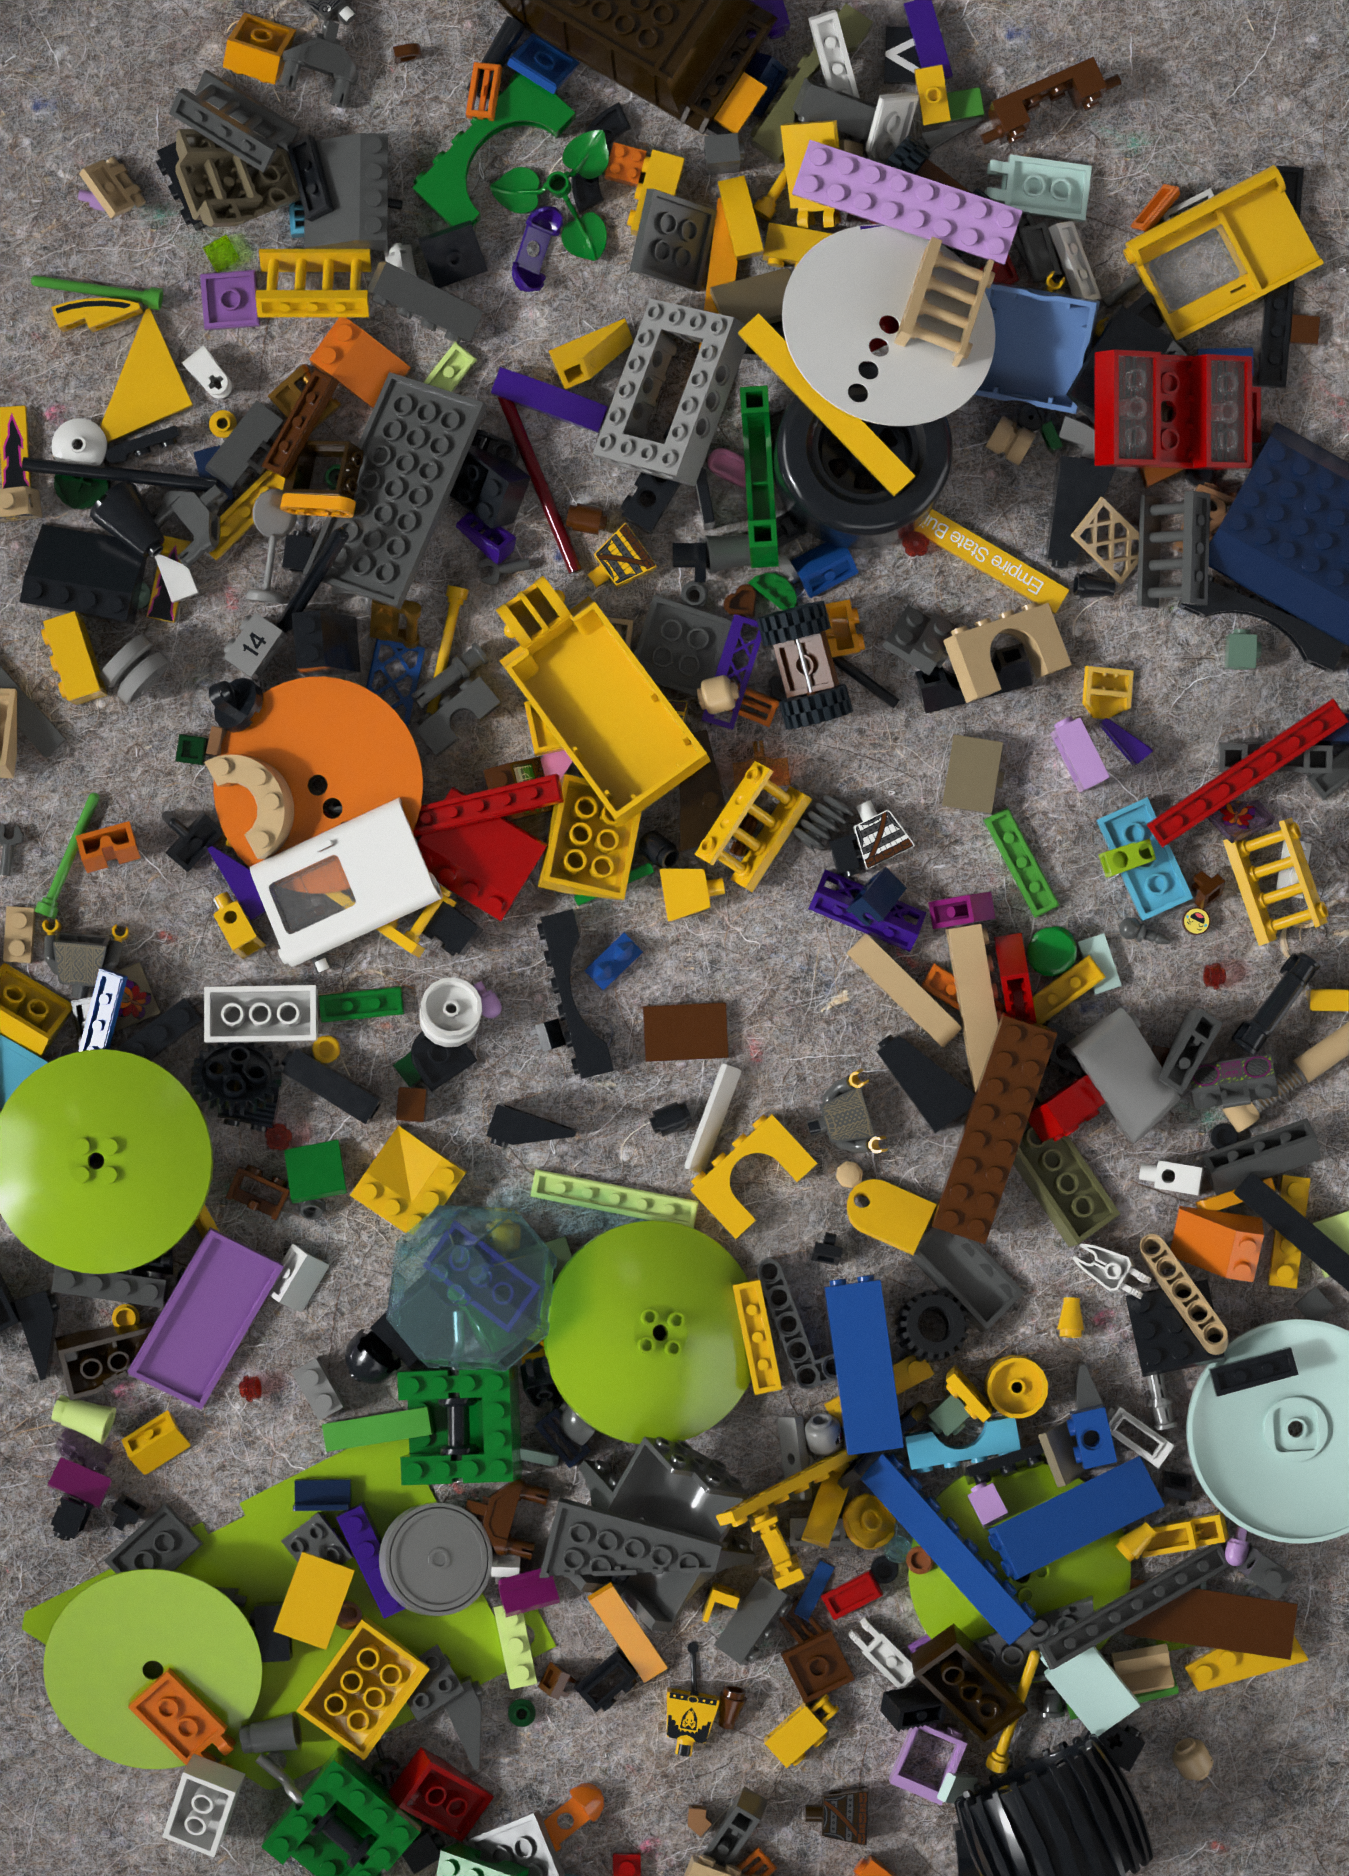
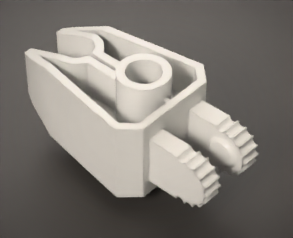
[1073,1244,1152,1299]

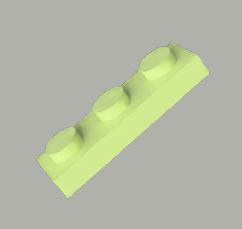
[493,1604,538,1689]

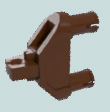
[465,1477,550,1560]

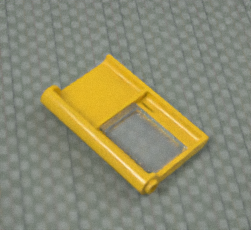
[1123,165,1324,341]

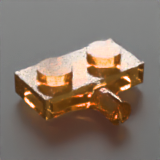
[732,740,790,790]

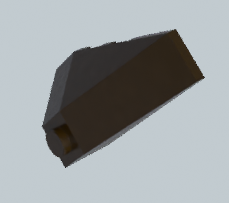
[55,1322,155,1400]

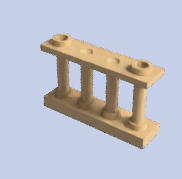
[894,237,995,367]

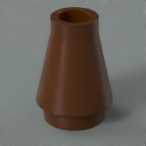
[718,1685,747,1729]

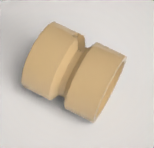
[985,416,1037,466]

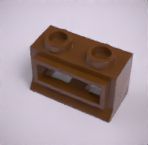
[225,1164,290,1221]

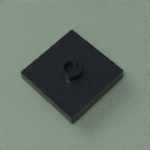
[418,220,488,288]

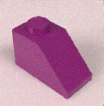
[928,891,996,929]

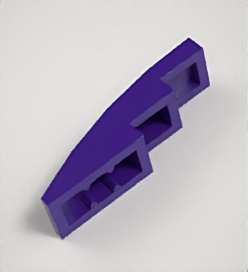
[491,367,608,433]

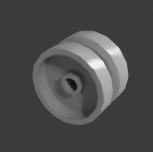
[99,634,170,705]

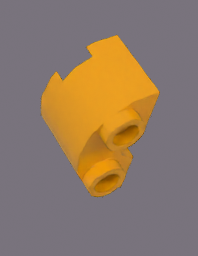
[822,599,865,658]

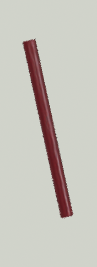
[497,397,582,574]

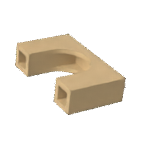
[943,602,1071,703]

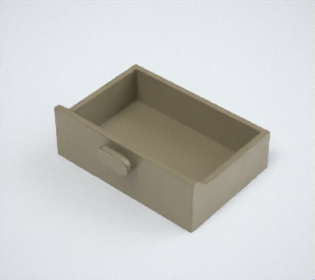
[942,734,1005,815]

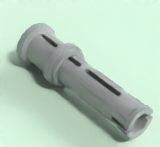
[1147,1373,1178,1431]

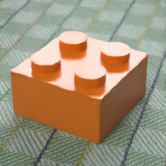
[604,142,647,187]

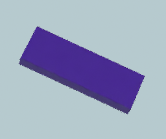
[903,0,953,80]

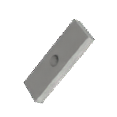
[777,1416,812,1501]

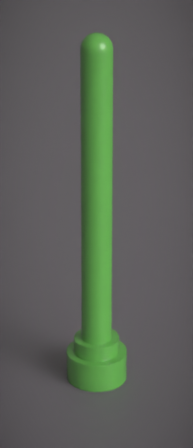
[31,275,163,310]
[34,792,99,920]

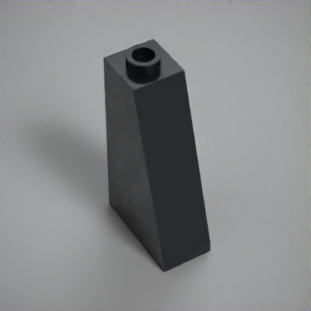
[875,1034,975,1133]
[281,1048,384,1124]

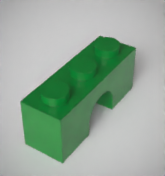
[436,1842,529,1876]

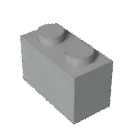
[292,1356,346,1421]

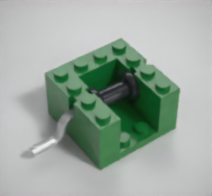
[397,1312,522,1486]
[255,1747,423,1876]

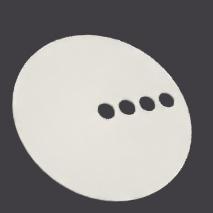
[782,224,996,426]

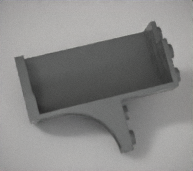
[569,1437,756,1632]

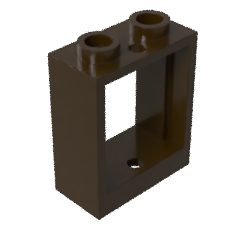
[282,440,364,500]

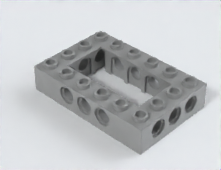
[593,298,747,486]

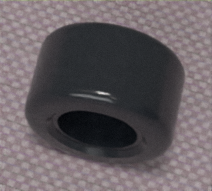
[773,361,953,549]

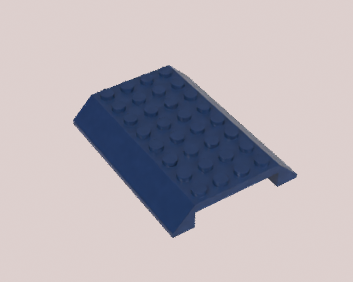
[1209,422,1349,646]

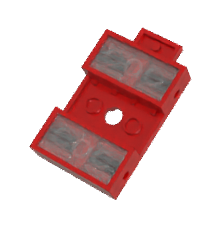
[1095,350,1261,470]

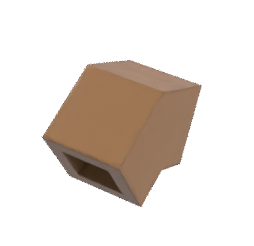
[687,1805,712,1837]

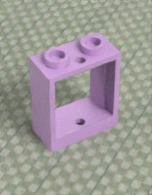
[1050,716,1110,793]
[889,1723,968,1805]

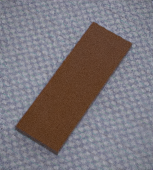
[1123,1578,1298,1660]

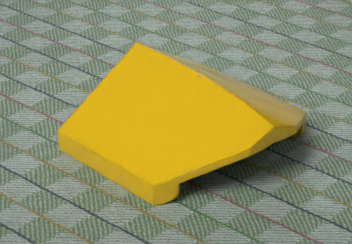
[1082,666,1134,719]

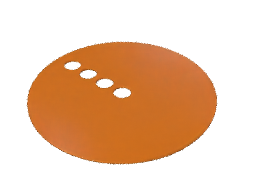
[213,676,423,894]

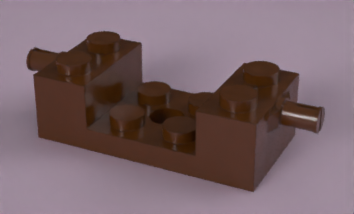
[980,56,1122,145]

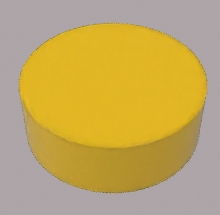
[312,1035,341,1063]

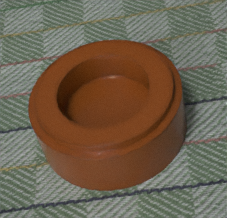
[906,1546,935,1574]

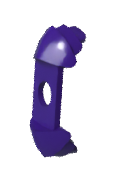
[512,206,564,292]

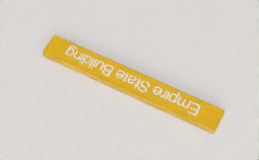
[913,509,1069,615]

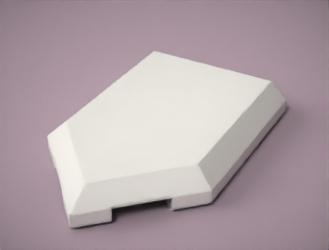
[866,92,919,164]

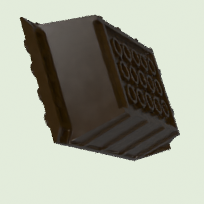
[495,0,778,134]

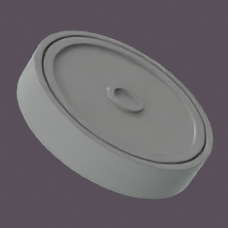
[379,1503,493,1616]

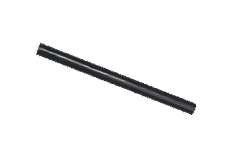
[22,457,218,491]

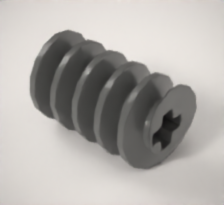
[793,794,854,854]

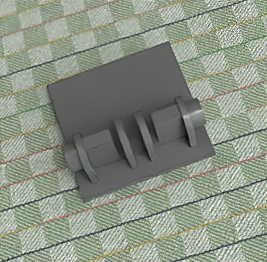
[281,1511,353,1564]
[407,1644,465,1722]

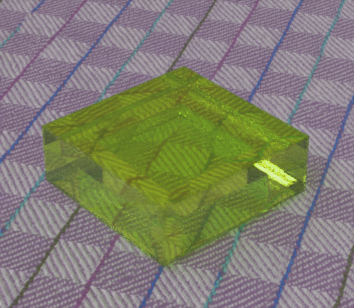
[203,235,241,273]

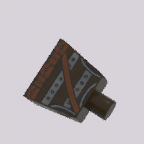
[805,1786,869,1845]

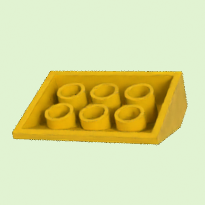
[537,774,642,900]
[296,1615,430,1760]

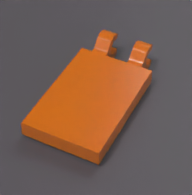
[128,1668,236,1765]

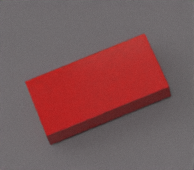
[821,1569,884,1620]

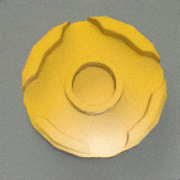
[842,1493,896,1550]

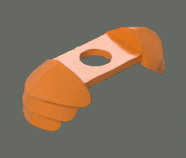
[543,1783,604,1852]

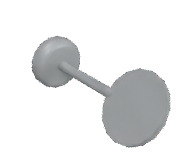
[246,489,297,605]

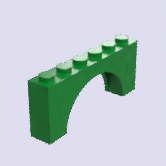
[413,72,576,227]
[740,385,779,568]

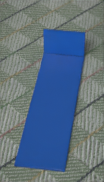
[794,1560,834,1622]

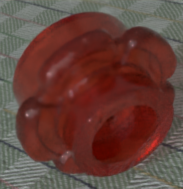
[902,530,930,557]
[1203,963,1226,990]
[265,1124,292,1151]
[239,1375,262,1403]

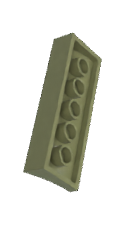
[1013,1092,1120,1247]

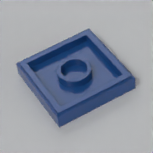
[507,33,579,95]

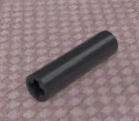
[466,16,526,98]

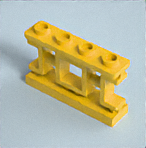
[749,1503,805,1590]

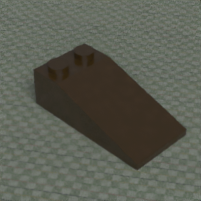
[911,1623,1028,1742]

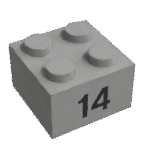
[223,612,288,681]

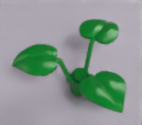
[490,130,609,261]

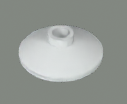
[52,418,107,465]

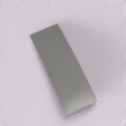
[1058,416,1136,477]

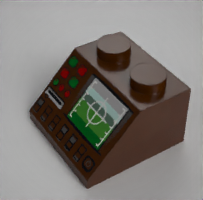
[483,757,554,822]

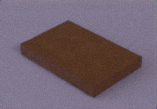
[643,1003,729,1062]

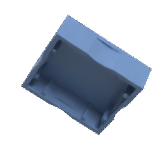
[974,282,1100,414]

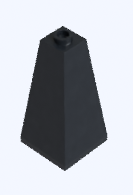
[1045,456,1117,569]

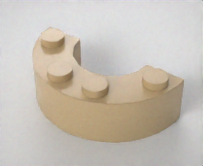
[204,754,294,859]

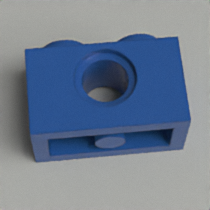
[1066,1404,1117,1469]

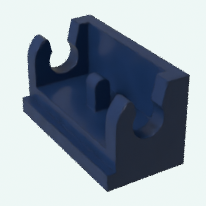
[846,867,907,926]

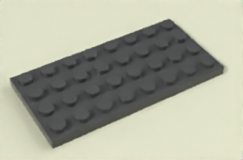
[302,372,487,610]

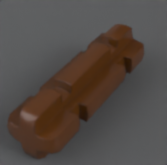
[730,805,763,857]

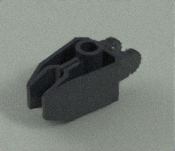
[520,1356,562,1408]

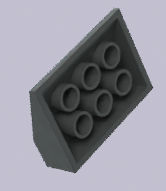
[304,133,388,251]

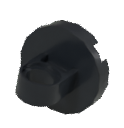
[208,678,263,733]

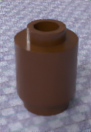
[566,503,608,535]

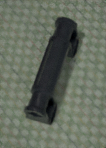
[1231,952,1321,1056]

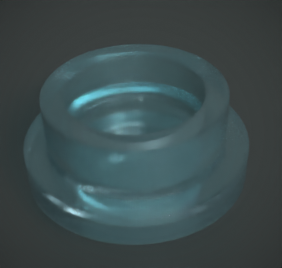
[883,1535,911,1563]

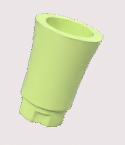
[51,1395,116,1444]

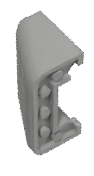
[1066,1007,1181,1144]

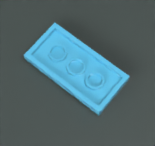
[1096,797,1193,921]

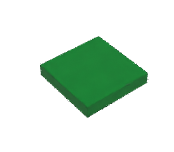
[284,1139,347,1204]

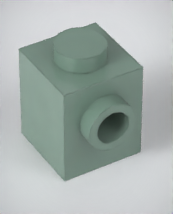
[1225,629,1262,670]
[927,1392,970,1436]

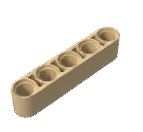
[846,933,963,1048]
[1140,1234,1228,1355]

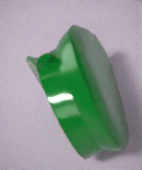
[1027,926,1077,976]

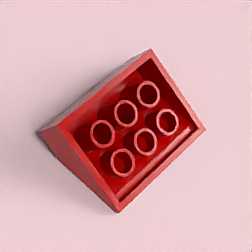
[417,787,548,921]

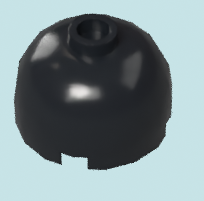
[345,1329,401,1384]

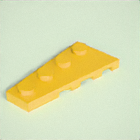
[1184,1635,1309,1692]

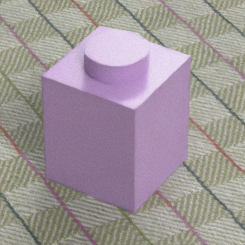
[968,1482,1009,1529]

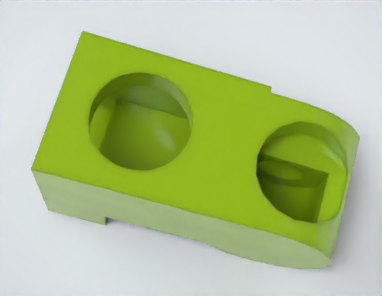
[1098,838,1157,878]

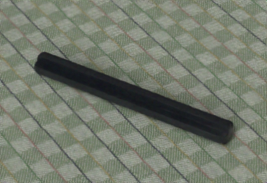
[277,527,349,633]

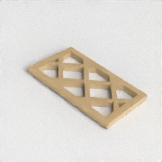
[1071,497,1139,584]

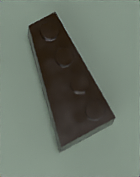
[680,729,734,852]

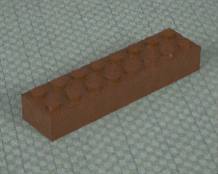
[932,1012,1057,1244]

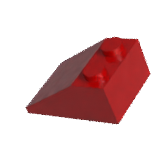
[389,1747,494,1842]

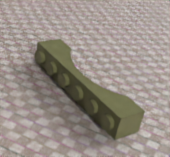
[750,3,873,164]

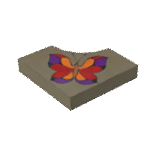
[114,962,162,1033]

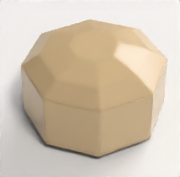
[836,1161,863,1188]

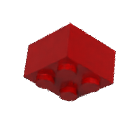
[1028,1075,1106,1142]

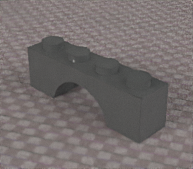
[1218,742,1333,773]

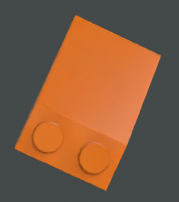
[309,317,411,408]
[1170,1206,1264,1282]

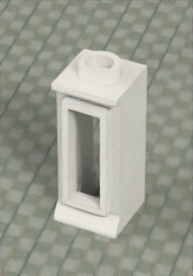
[1107,1404,1174,1469]

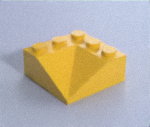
[350,1125,467,1242]

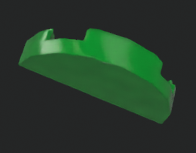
[748,573,797,611]

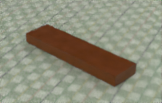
[262,369,339,479]

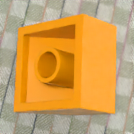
[223,12,296,85]

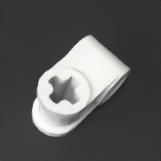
[182,345,232,399]

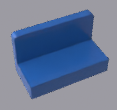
[791,542,859,598]

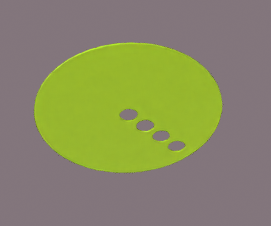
[43,1569,262,1769]

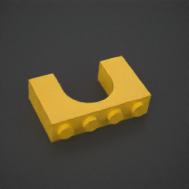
[690,1114,817,1239]

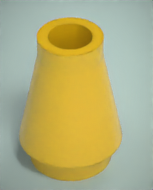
[1057,1297,1085,1338]
[1115,1522,1157,1562]

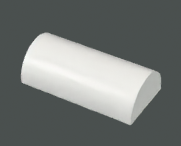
[204,985,319,1043]

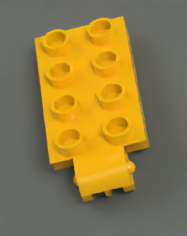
[495,576,711,826]

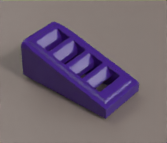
[456,511,517,565]
[1099,718,1153,766]

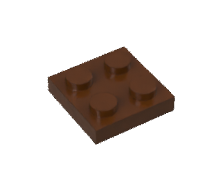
[780,1628,855,1704]

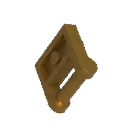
[268,364,342,432]
[370,600,421,649]

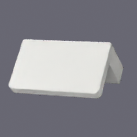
[268,1244,329,1312]

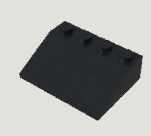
[1066,305,1188,424]
[19,524,147,625]

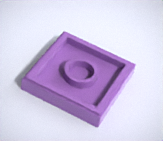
[200,270,260,331]

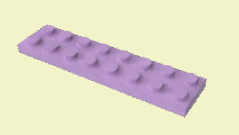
[792,140,1023,265]

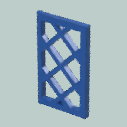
[366,639,426,728]

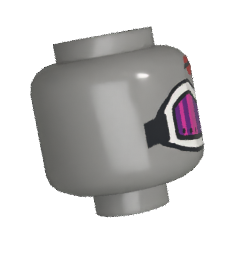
[805,1413,843,1456]

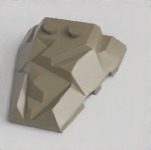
[175,129,301,227]

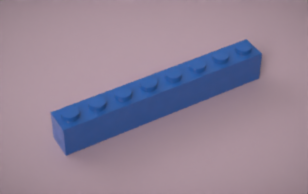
[860,1453,1038,1646]

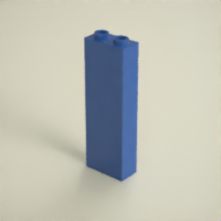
[824,1275,904,1455]
[988,1456,1165,1581]

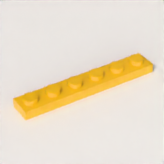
[716,1449,858,1527]

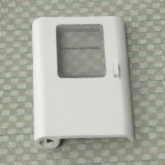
[250,797,443,967]

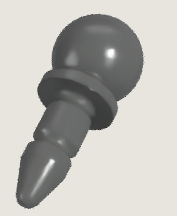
[1119,917,1171,944]

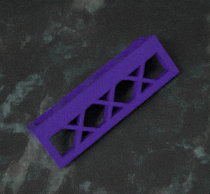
[701,614,762,730]
[808,869,927,952]

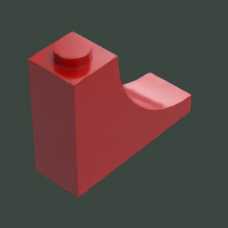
[994,933,1037,1023]

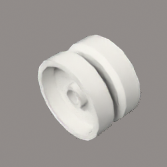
[419,977,482,1047]

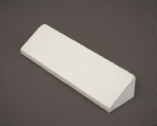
[684,1063,741,1173]

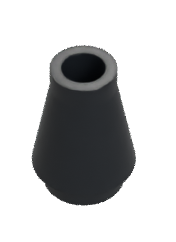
[1073,571,1116,599]

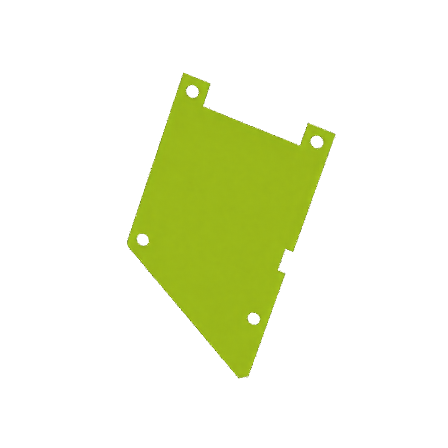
[22,1438,556,1790]

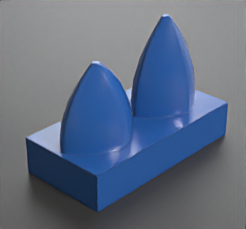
[584,933,643,990]

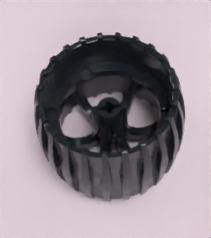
[954,1734,1154,1876]

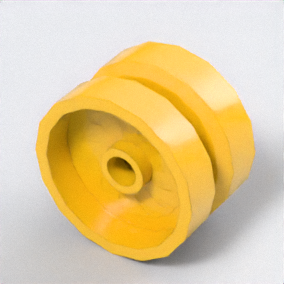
[984,1354,1048,1418]

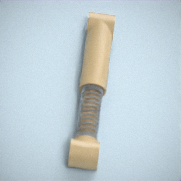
[1222,1020,1349,1132]

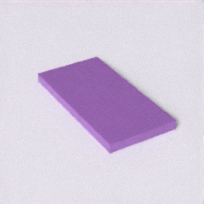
[128,1227,284,1410]

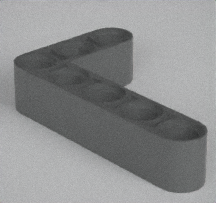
[757,1257,837,1389]

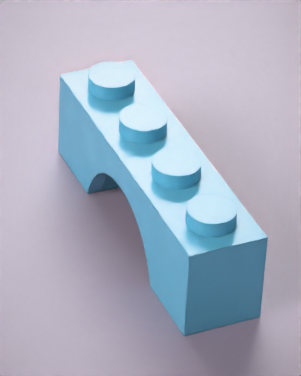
[904,1416,1021,1473]

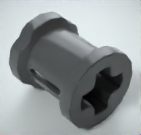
[1039,1686,1065,1718]

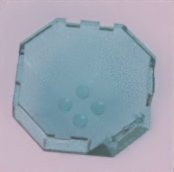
[386,1205,557,1372]

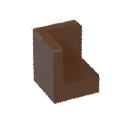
[396,1087,428,1122]

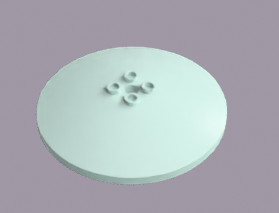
[1186,1319,1349,1544]

